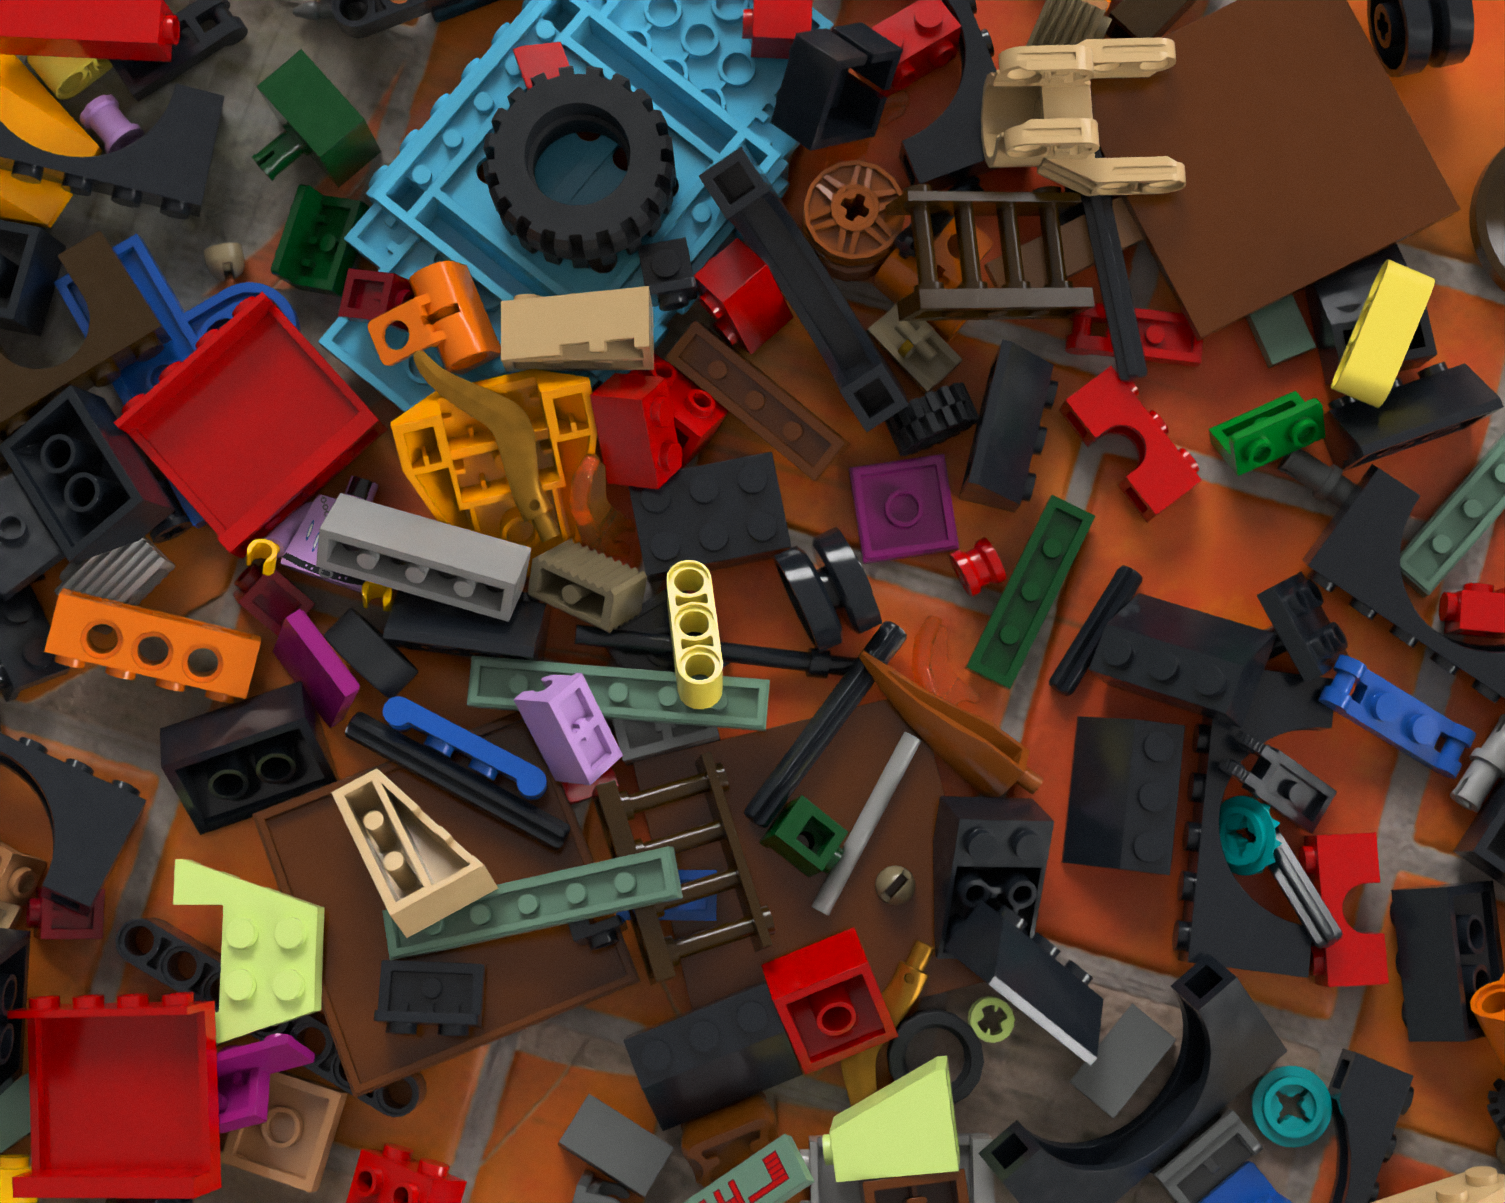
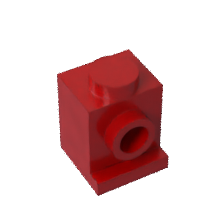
[1439,583,1505,639]

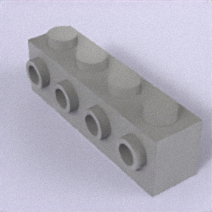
[316,493,532,622]

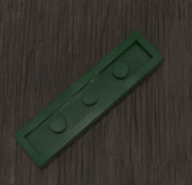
[964,495,1095,690]

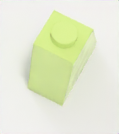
[822,1055,960,1182]

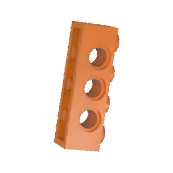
[44,588,261,703]

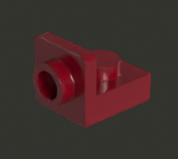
[338,268,415,333]
[233,559,315,636]
[26,888,105,939]

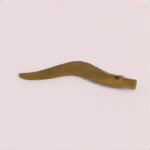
[413,351,560,542]
[840,940,935,1106]

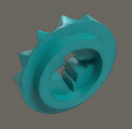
[1219,796,1283,876]
[1250,1066,1332,1148]

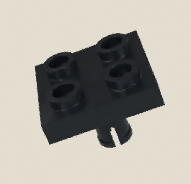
[1257,571,1349,683]

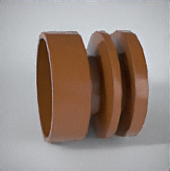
[802,160,906,282]

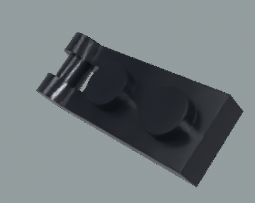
[108,0,248,102]

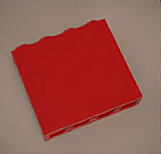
[113,291,388,559]
[7,992,222,1199]

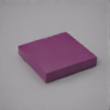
[848,454,959,564]
[273,609,360,728]

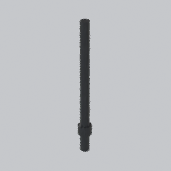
[574,624,856,679]

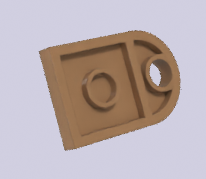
[220,1071,348,1193]

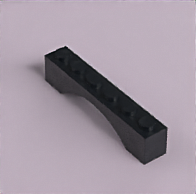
[1328,1048,1414,1203]

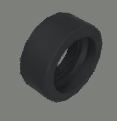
[324,608,418,699]
[887,1008,984,1104]

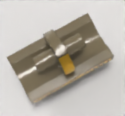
[867,297,963,393]

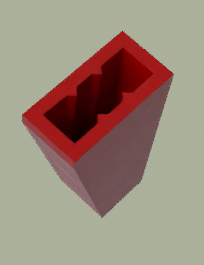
[0,0,180,62]

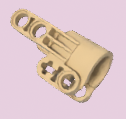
[981,38,1186,196]

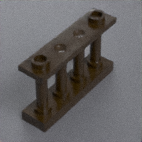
[886,184,1095,321]
[591,751,776,986]

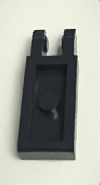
[1218,730,1337,834]

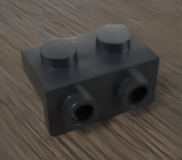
[0,584,70,702]
[373,960,486,1036]

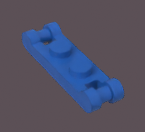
[1318,655,1477,779]
[383,696,547,801]

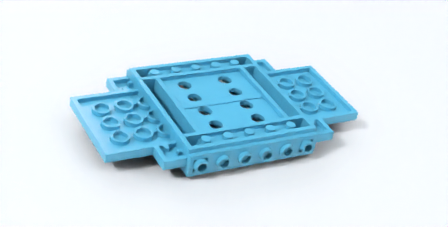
[318,0,834,412]

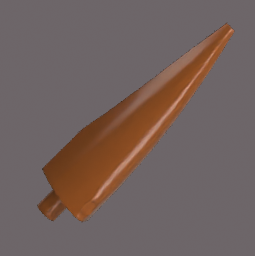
[859,650,1043,798]

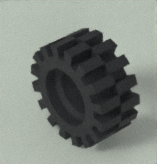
[885,382,980,456]

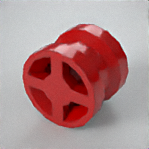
[949,537,1007,598]

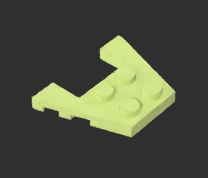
[173,859,325,1046]

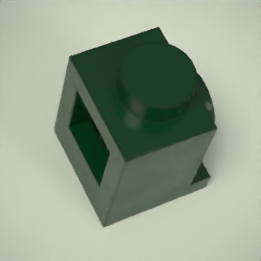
[759,795,848,877]

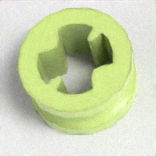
[967,996,1015,1043]

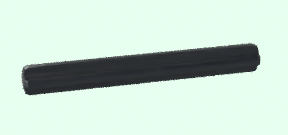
[1081,149,1148,382]
[744,621,907,828]
[345,712,571,851]

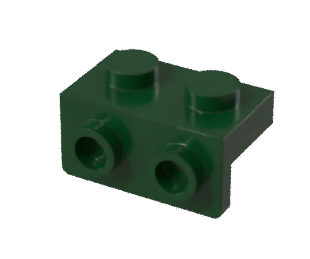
[271,184,370,297]

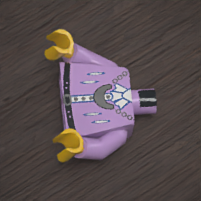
[246,476,394,612]

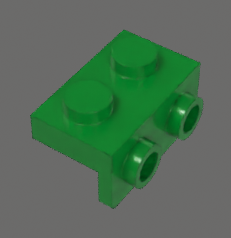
[1209,391,1326,476]

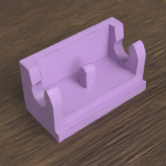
[513,673,623,785]

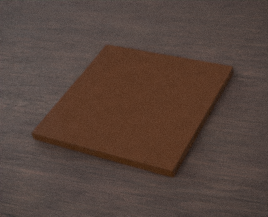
[1090,0,1460,341]
[633,699,985,1009]
[252,711,640,1098]

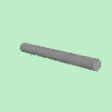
[811,732,921,916]

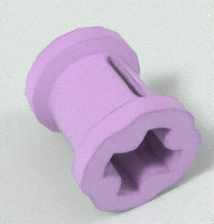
[79,94,144,154]

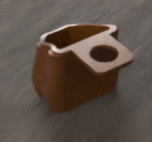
[681,1091,779,1189]

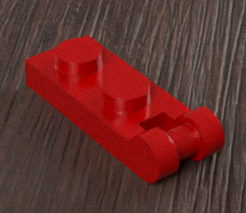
[1065,303,1204,367]

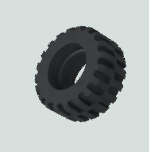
[483,66,676,268]

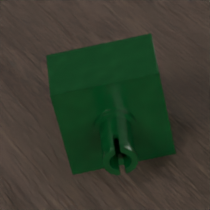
[251,49,382,188]

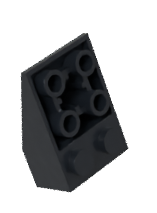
[1305,243,1437,385]
[933,796,1054,959]

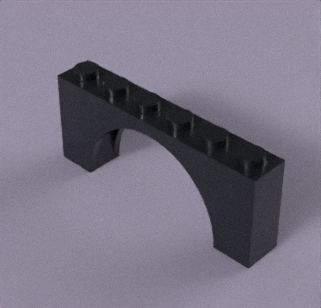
[899,0,998,191]
[0,83,224,220]
[699,144,909,432]
[1302,464,1505,703]
[1172,670,1333,978]
[0,728,146,917]
[978,953,1287,1203]

